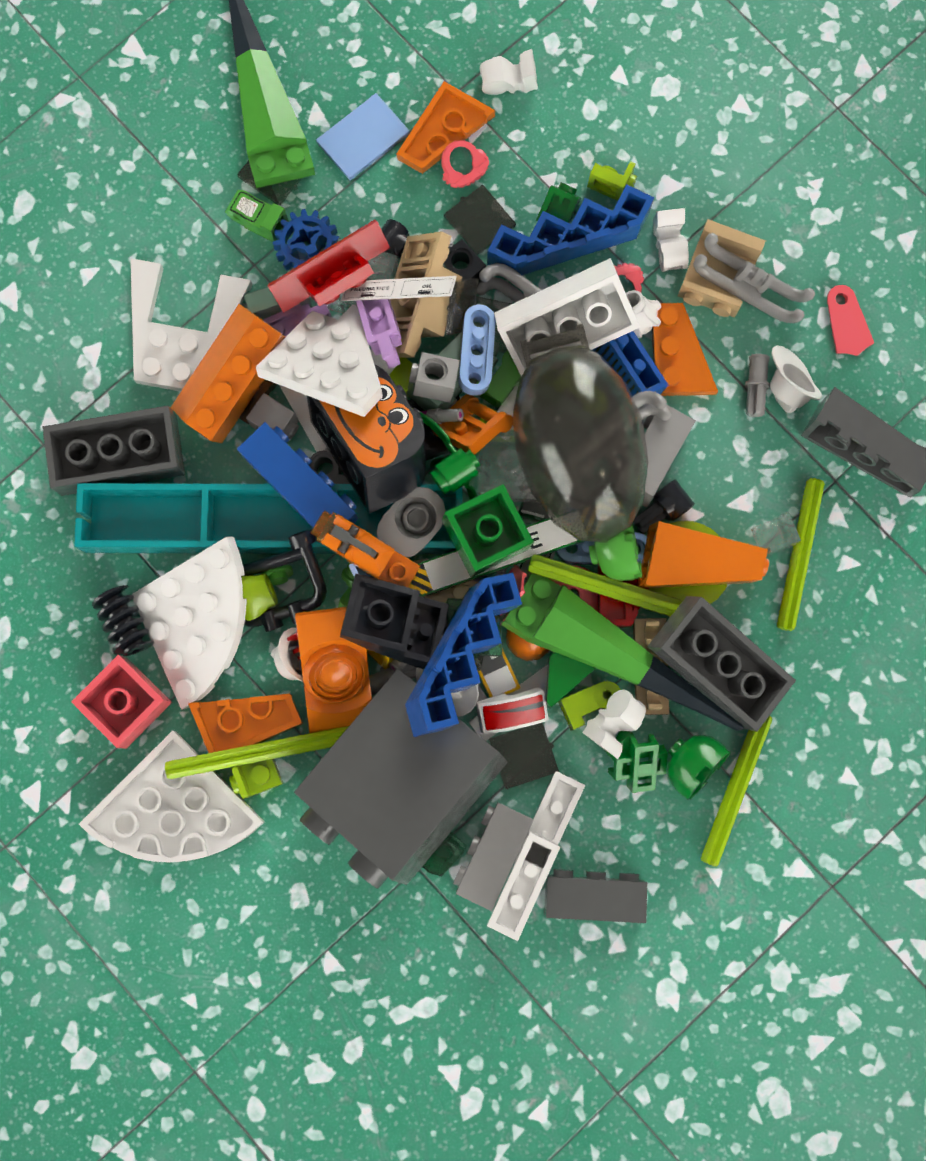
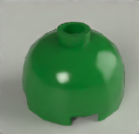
[667,735,731,799]

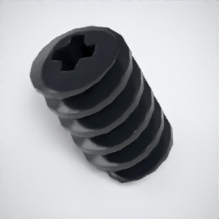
[92,585,154,657]

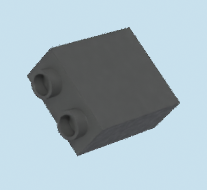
[294,669,508,889]

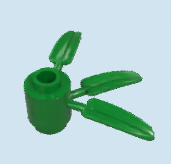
[420,412,481,500]

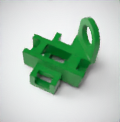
[605,731,668,793]

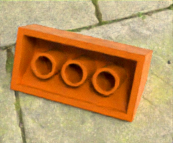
[170,304,286,444]

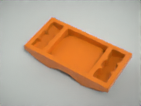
[295,607,372,733]

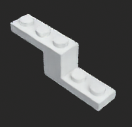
[487,771,585,941]

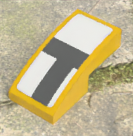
[473,644,521,698]

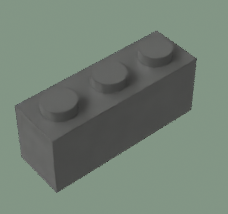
[544,869,648,923]

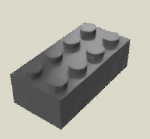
[42,405,185,496]
[647,596,796,732]

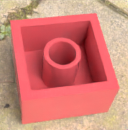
[71,655,172,749]

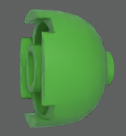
[589,514,643,581]

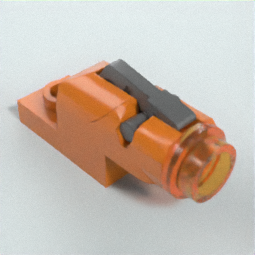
[311,510,420,587]

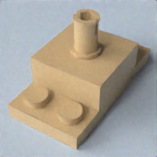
[390,231,465,358]

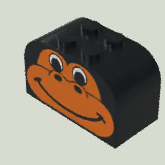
[306,364,426,514]

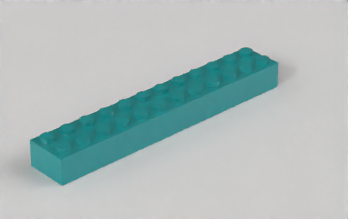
[74,483,463,554]

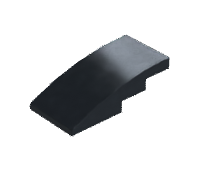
[340,574,456,670]

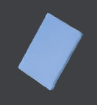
[316,93,410,181]

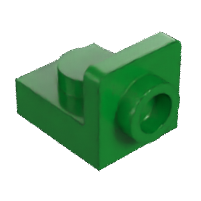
[536,182,581,223]

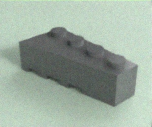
[801,387,926,498]

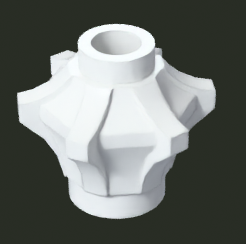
[626,290,662,338]

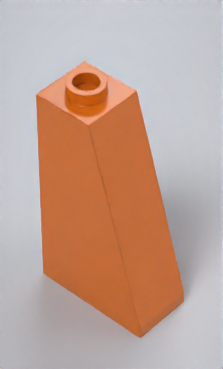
[637,521,769,588]

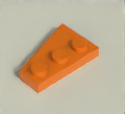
[396,81,495,174]
[652,303,718,396]
[188,693,304,753]

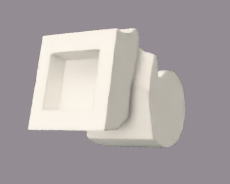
[480,49,538,95]
[652,208,689,272]
[582,689,646,759]

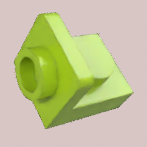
[587,161,638,201]
[229,759,283,799]

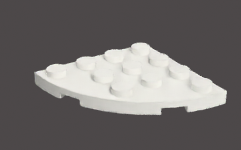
[132,537,247,710]
[79,731,265,862]

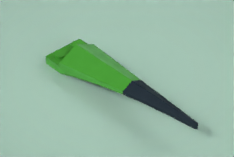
[229,0,315,188]
[501,573,744,731]

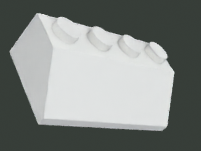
[494,258,640,381]

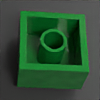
[441,484,534,578]

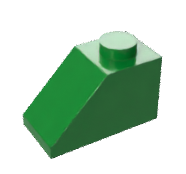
[546,650,596,709]

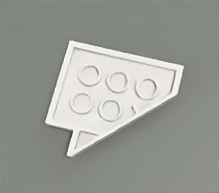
[256,304,383,417]

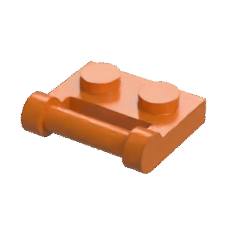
[431,394,514,455]

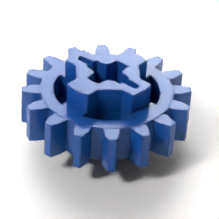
[273,209,340,271]

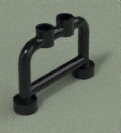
[241,528,327,632]

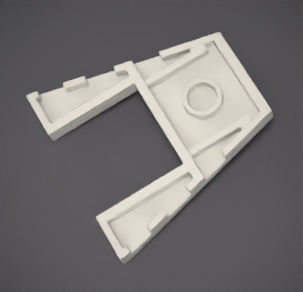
[131,258,252,392]

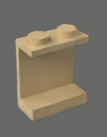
[678,219,766,318]

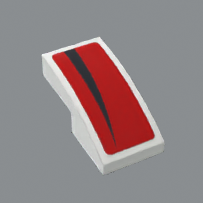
[476,687,549,734]

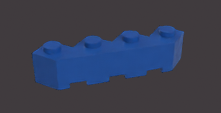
[487,184,654,275]
[405,573,522,737]

